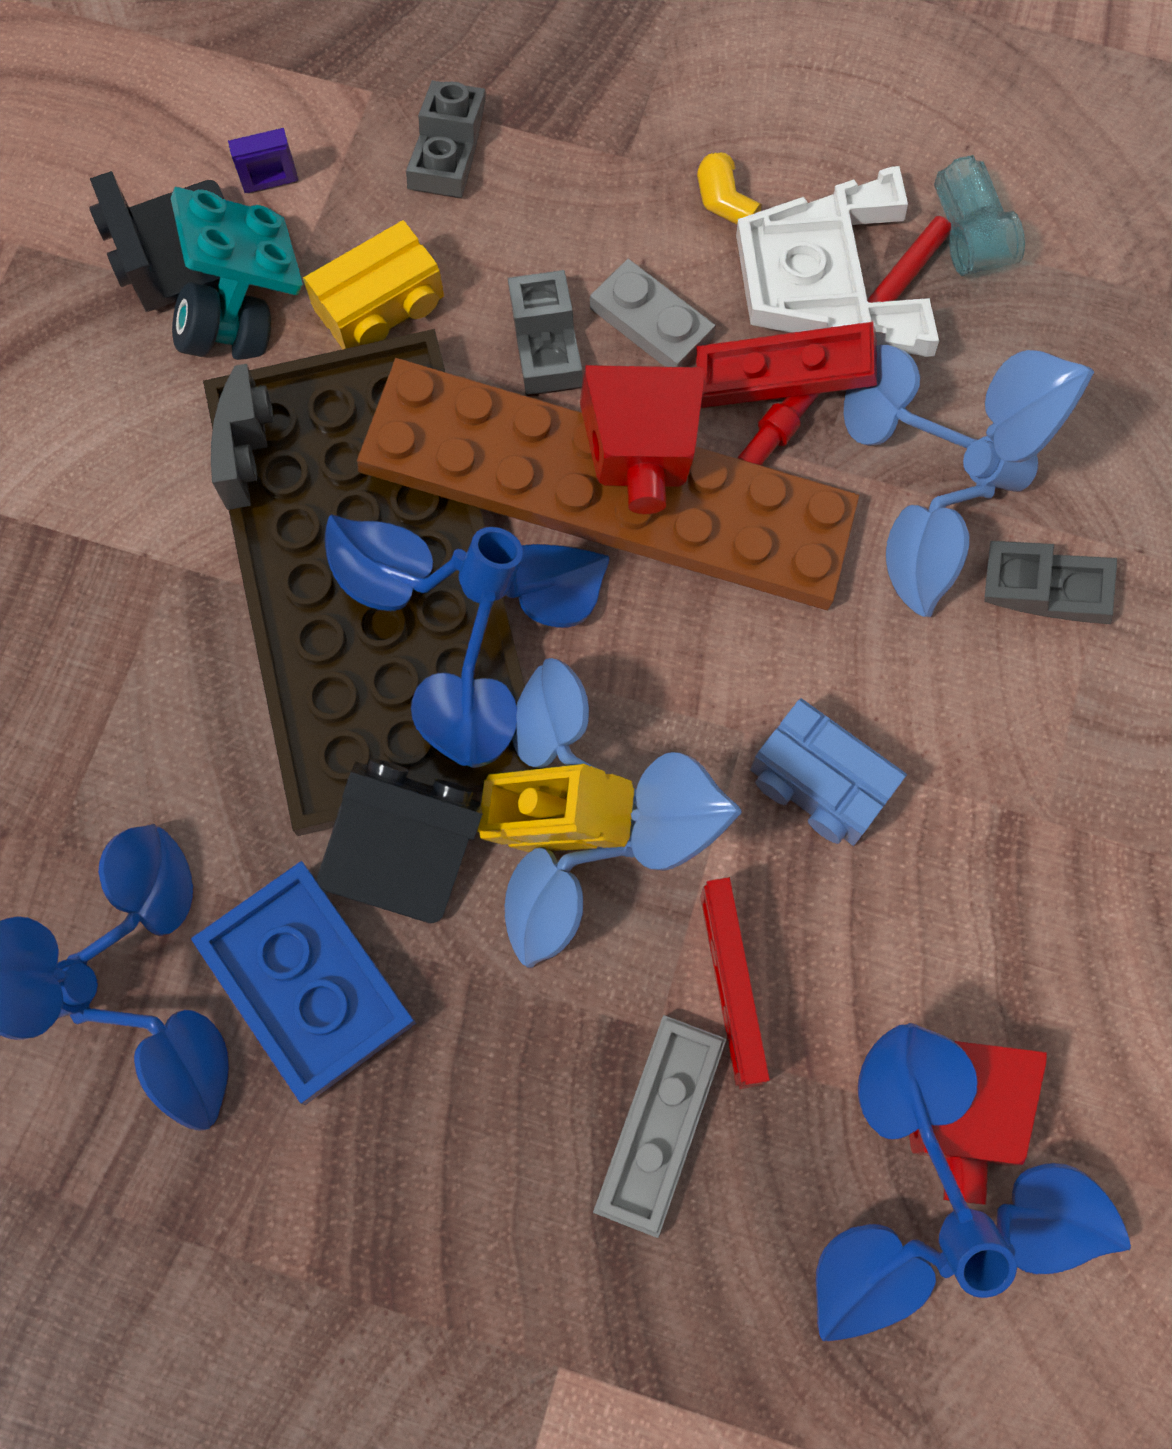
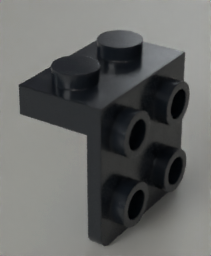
[89,171,224,312]
[317,758,483,923]

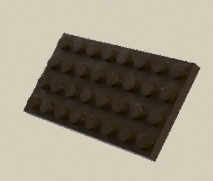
[203,329,546,836]

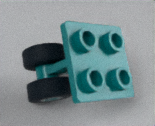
[171,187,303,360]

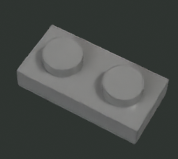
[590,259,716,367]

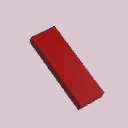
[696,321,877,408]
[700,877,770,1089]

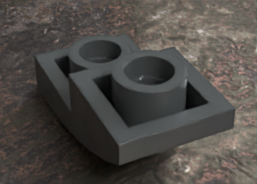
[406,80,486,198]
[211,364,274,510]

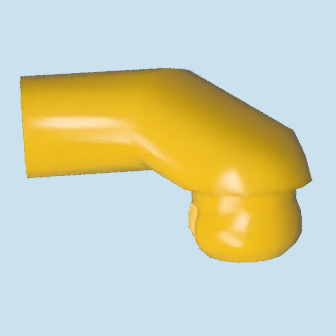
[697,152,762,225]

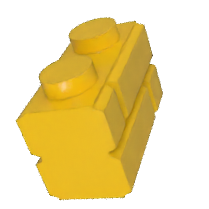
[303,220,444,349]
[478,764,634,852]

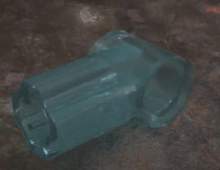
[934,155,1025,276]

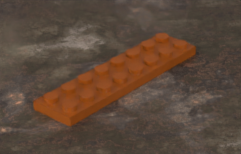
[357,358,859,611]

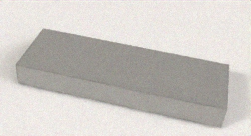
[593,1015,727,1238]

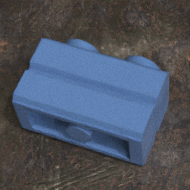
[750,698,907,846]

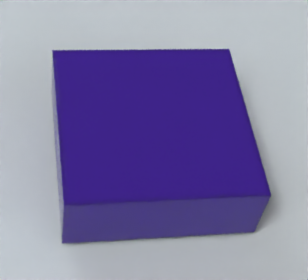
[228,128,299,193]

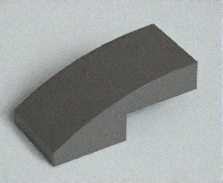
[508,270,583,395]
[984,541,1117,624]

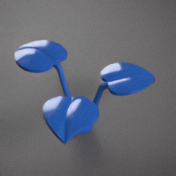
[325,514,609,768]
[0,824,229,1131]
[816,1023,1131,1341]

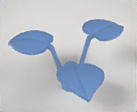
[843,345,1094,617]
[505,658,742,968]

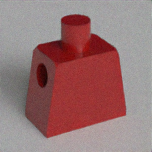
[580,365,705,514]
[909,1041,1047,1205]

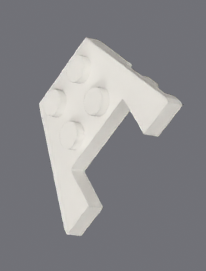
[736,166,939,357]

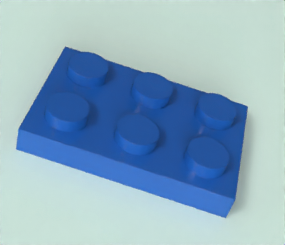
[191,861,417,1105]

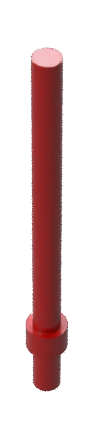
[737,216,953,465]

